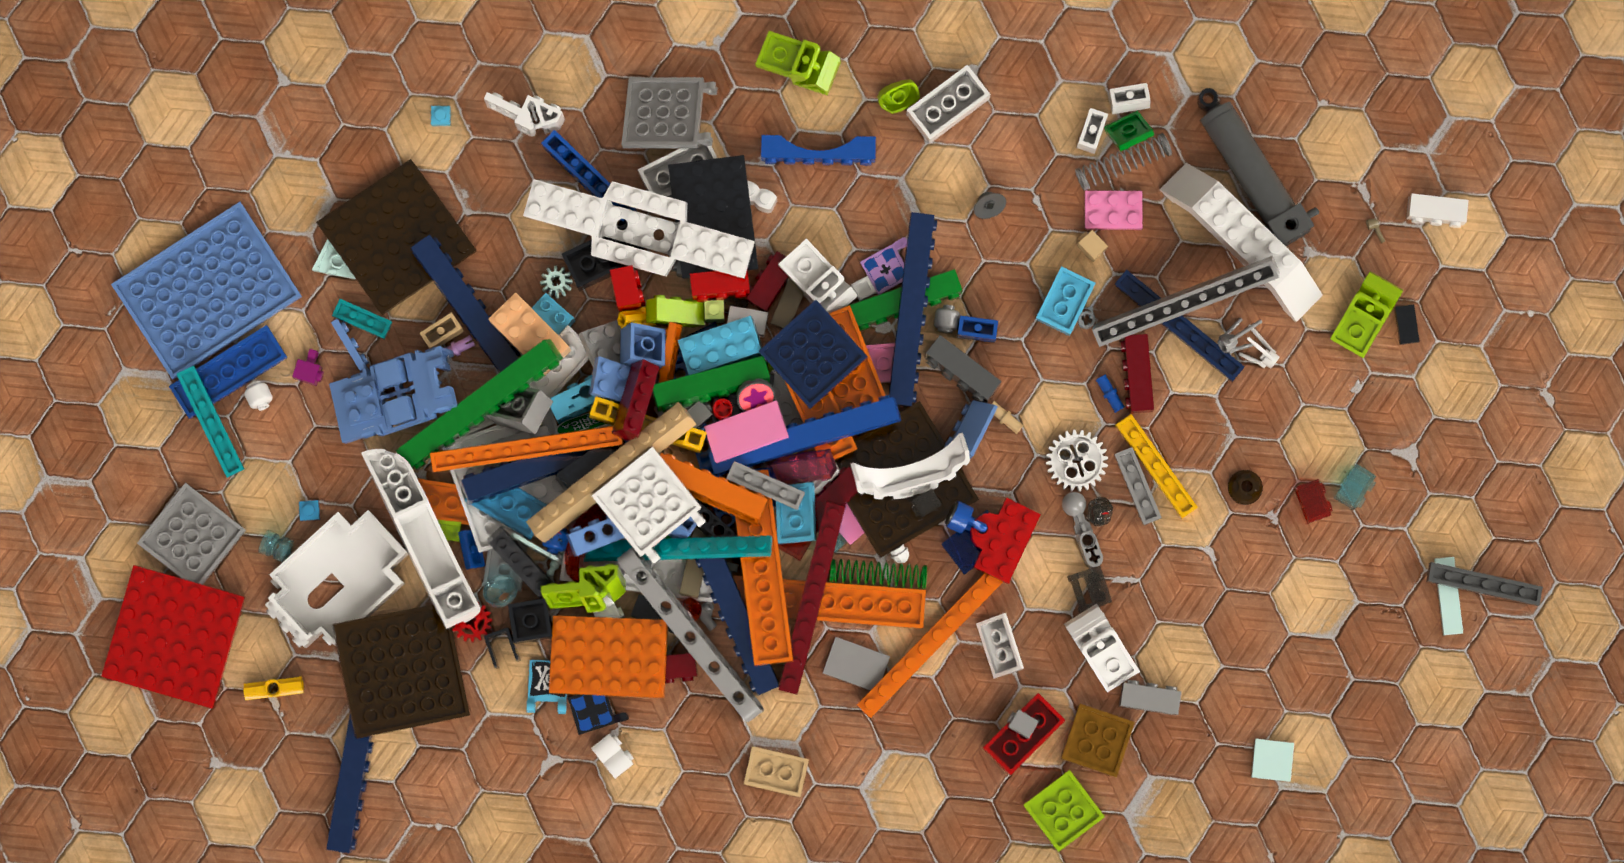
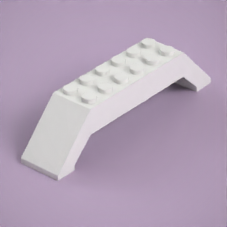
[1160,163,1323,322]

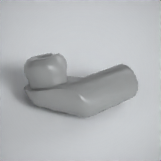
[699,602,717,631]

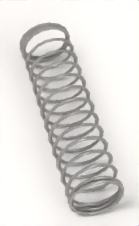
[1075,133,1172,191]

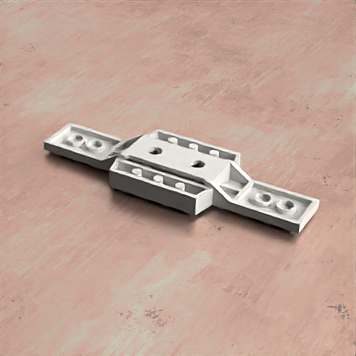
[523,179,755,279]

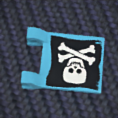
[527,660,567,714]

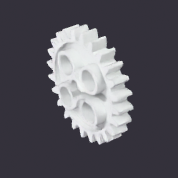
[1046,429,1108,492]

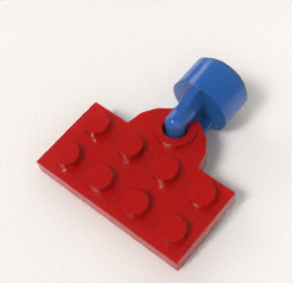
[945,498,1041,584]

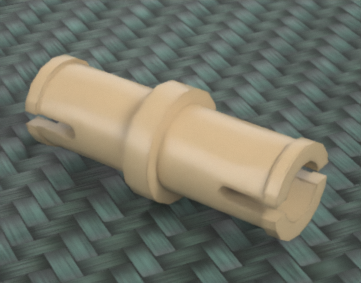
[992,401,1024,434]

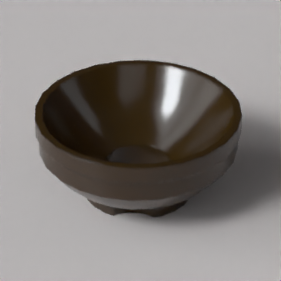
[1228,470,1263,505]

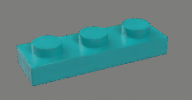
[332,299,393,340]

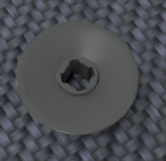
[974,192,1006,219]

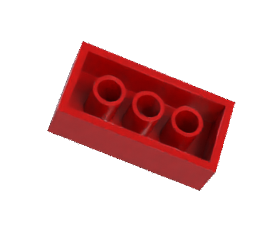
[982,693,1066,776]

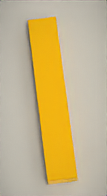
[1115,414,1198,519]

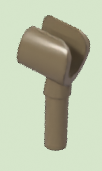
[1366,218,1385,243]

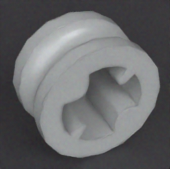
[1078,311,1095,329]

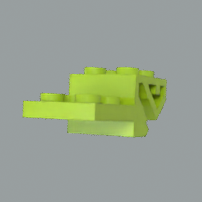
[755,31,841,96]
[1330,271,1404,358]
[541,564,626,613]

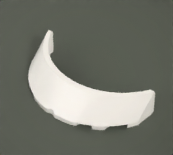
[850,433,970,499]

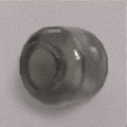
[1087,497,1113,527]

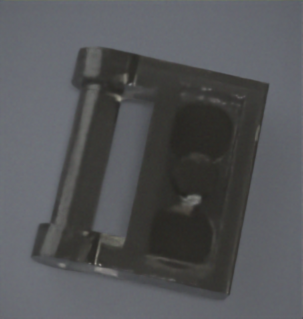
[1067,566,1112,613]

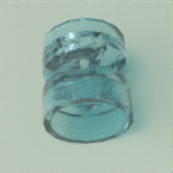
[258,530,294,563]

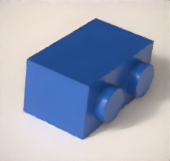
[957,316,998,343]

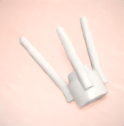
[1239,324,1279,369]

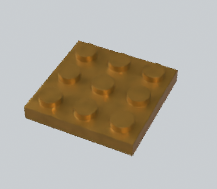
[1061,704,1135,778]

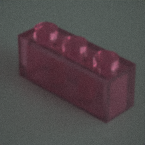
[772,449,837,485]

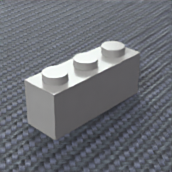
[1119,680,1181,715]

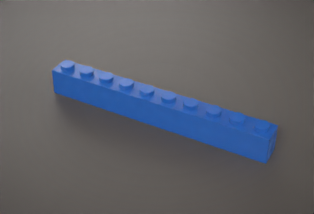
[708,395,902,476]

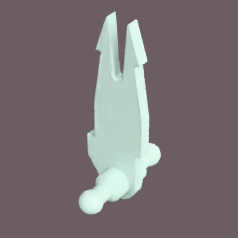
[510,533,564,577]

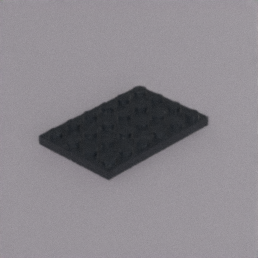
[668,155,759,279]

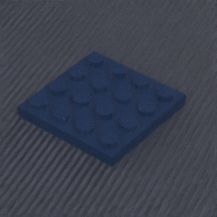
[759,300,868,409]

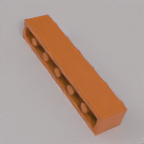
[660,453,768,525]

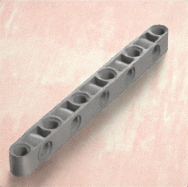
[617,547,764,722]

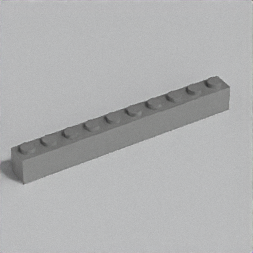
[1092,255,1280,347]

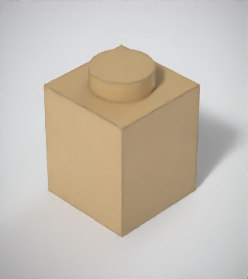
[1077,230,1108,262]

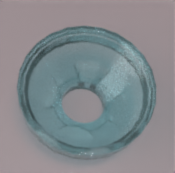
[483,574,518,607]

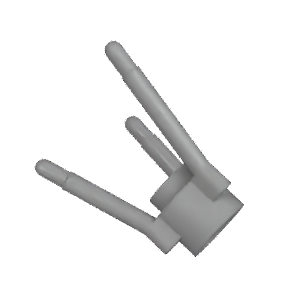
[1218,318,1262,354]

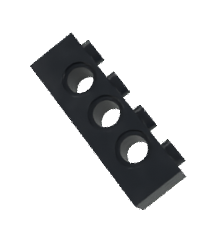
[487,526,553,599]

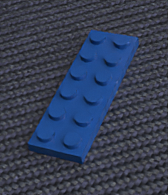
[169,325,288,419]

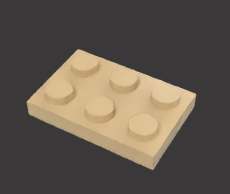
[744,746,809,797]

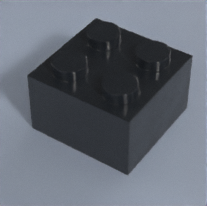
[508,598,553,644]

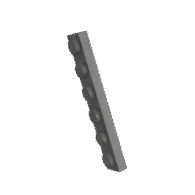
[1426,562,1543,606]

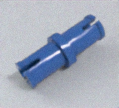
[1095,374,1125,413]

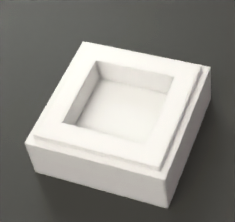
[851,276,877,302]

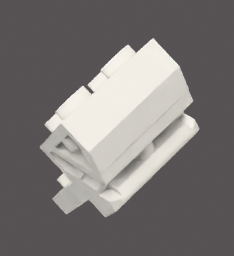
[484,92,565,137]
[778,238,858,313]
[1064,604,1140,692]

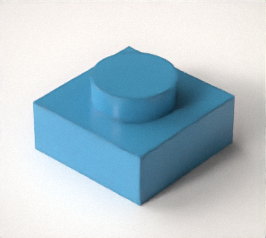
[299,500,320,521]

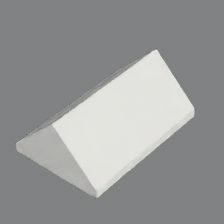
[976,613,1024,679]

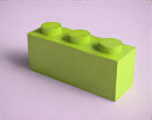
[646,295,705,328]

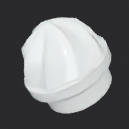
[890,545,909,563]

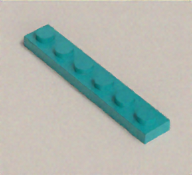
[177,366,244,478]

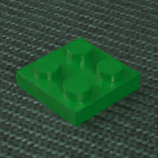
[1104,110,1154,152]

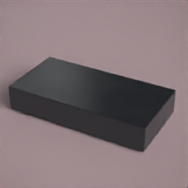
[1394,304,1420,345]

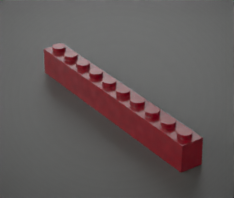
[779,501,846,695]

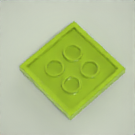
[1023,770,1105,852]

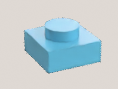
[431,106,451,126]

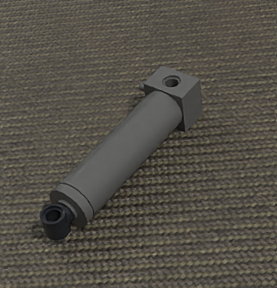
[1197,88,1319,246]

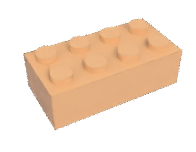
[488,293,572,376]

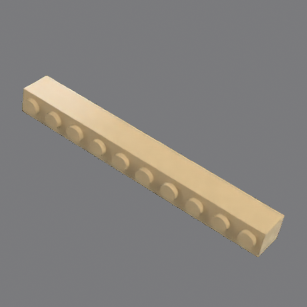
[526,402,696,543]

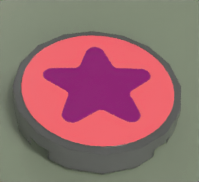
[736,378,775,412]

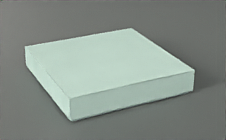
[1251,739,1294,782]

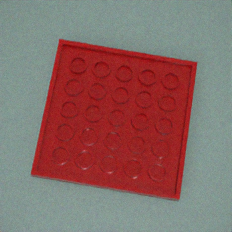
[101,565,246,709]

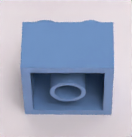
[620,322,666,369]

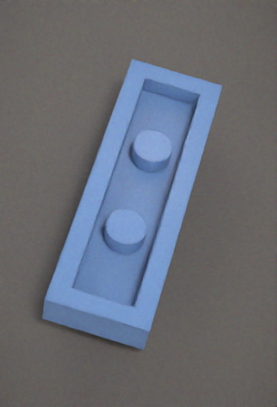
[331,319,369,373]

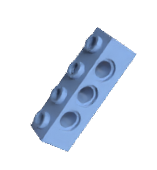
[566,515,625,557]

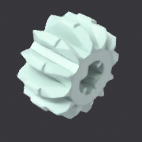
[540,266,573,299]

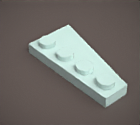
[312,239,356,280]

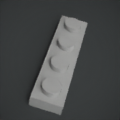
[1114,447,1162,526]
[726,461,805,510]

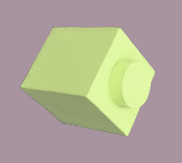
[704,300,725,323]

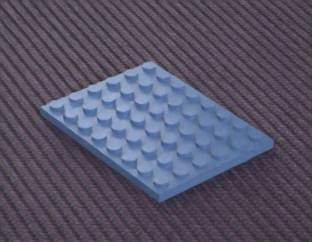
[111,202,302,380]

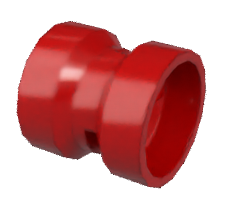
[713,399,732,420]

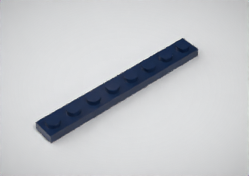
[1114,270,1245,382]

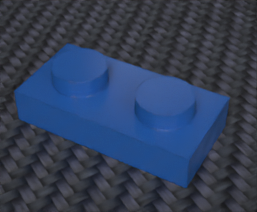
[458,530,485,570]

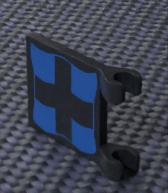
[568,694,629,735]

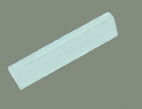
[1434,557,1463,636]

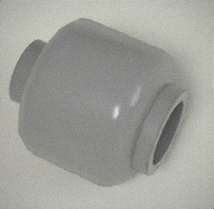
[934,305,960,334]

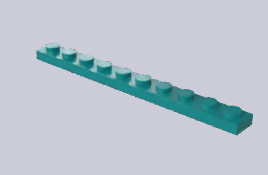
[580,536,772,562]

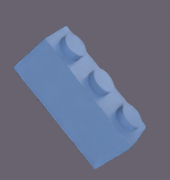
[944,400,998,459]

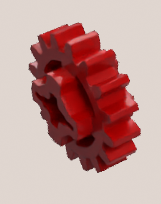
[452,601,493,643]

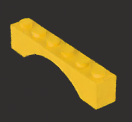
[589,396,707,453]

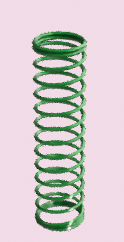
[829,558,927,589]

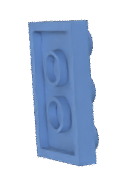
[589,356,631,404]

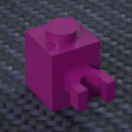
[292,349,324,386]

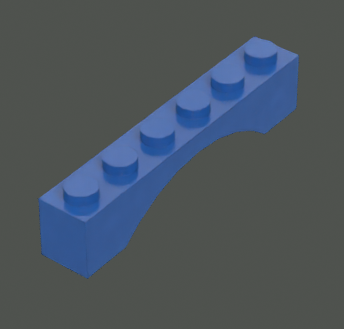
[761,135,876,166]

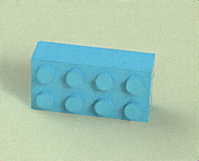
[678,316,763,375]

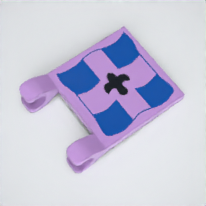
[860,237,907,295]

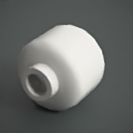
[244,381,273,411]

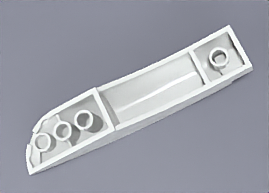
[361,449,480,629]

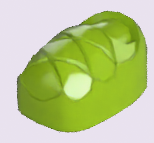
[877,79,920,114]

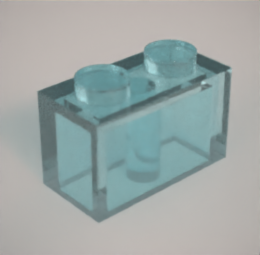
[1334,464,1376,510]

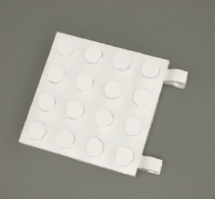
[592,447,706,564]

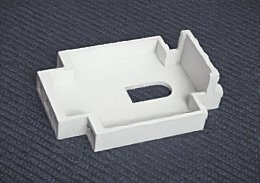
[265,510,409,648]

